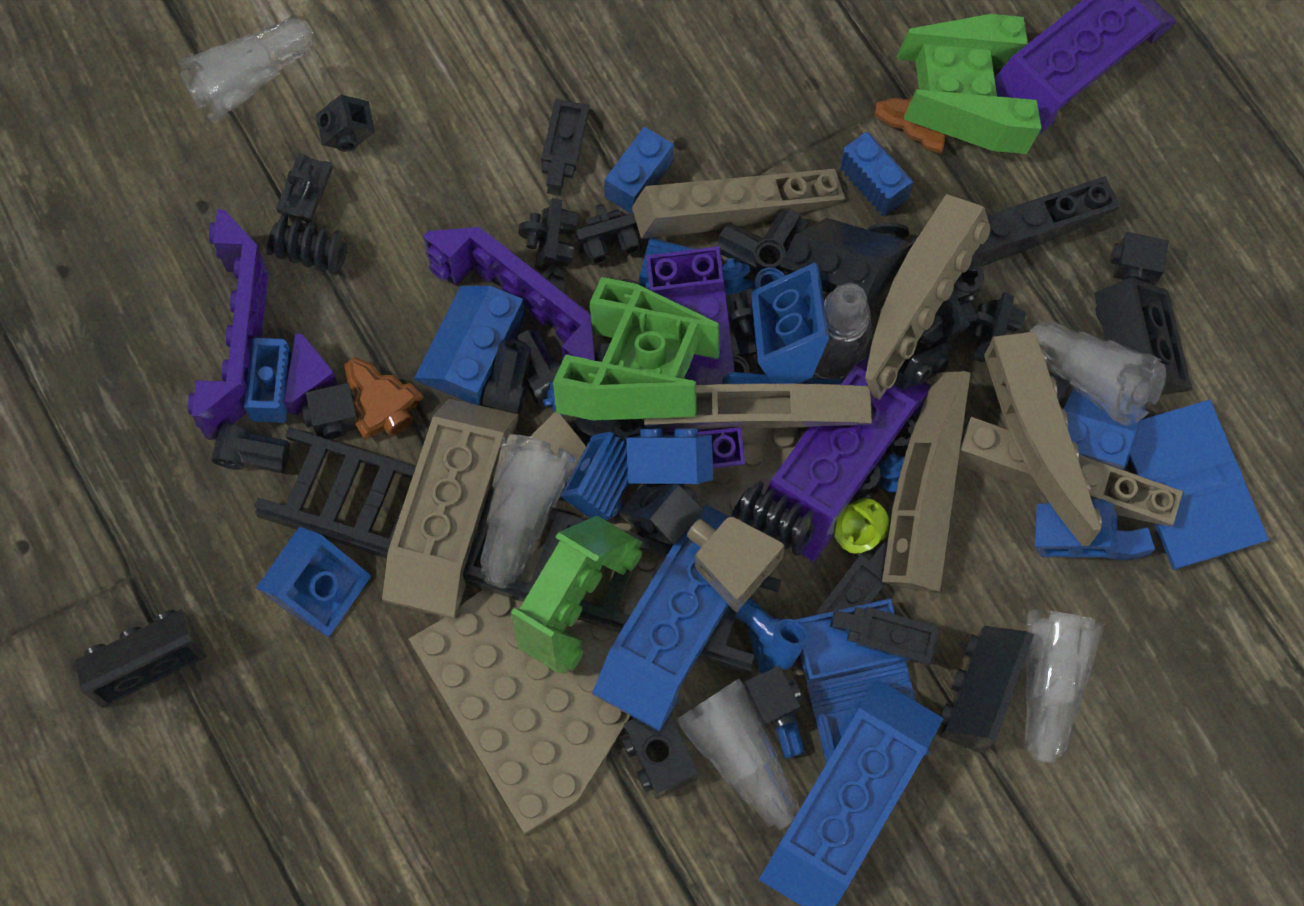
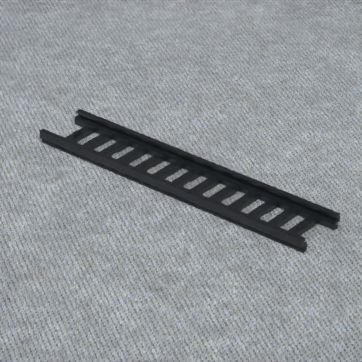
[254,428,781,674]

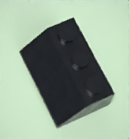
[780,218,914,310]
[1094,277,1192,398]
[75,609,207,708]
[940,626,1034,754]

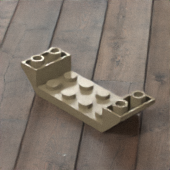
[382,399,519,619]

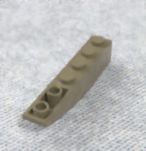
[632,169,845,239]
[865,194,990,400]
[984,332,1102,546]
[882,371,970,592]
[644,384,872,432]
[958,417,1183,527]

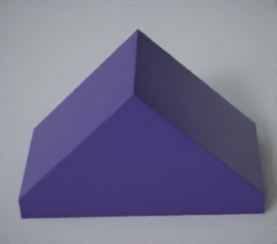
[284,334,338,415]

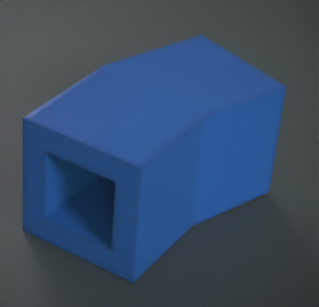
[1109,527,1155,560]

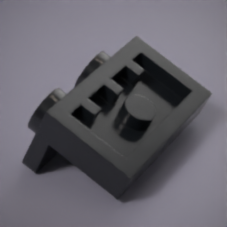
[894,341,953,391]

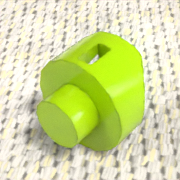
[834,498,890,554]

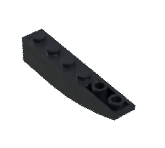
[910,176,1120,267]

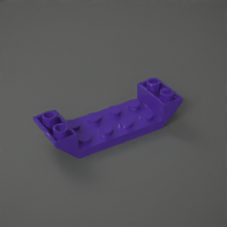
[994,0,1176,136]
[188,209,269,440]
[423,227,595,361]
[646,246,745,469]
[764,356,932,563]

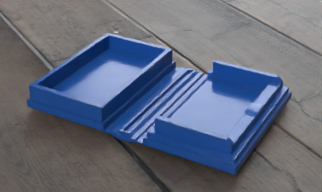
[1129,399,1269,570]
[795,598,930,764]

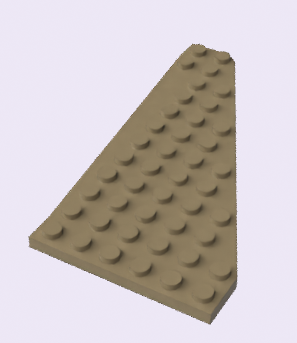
[408,427,799,835]

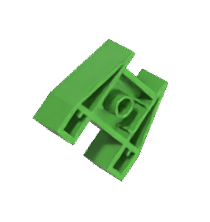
[897,14,1041,154]
[553,277,720,420]
[511,516,643,674]

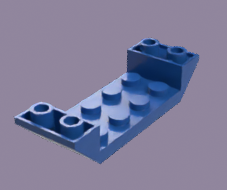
[592,505,730,732]
[759,679,944,906]

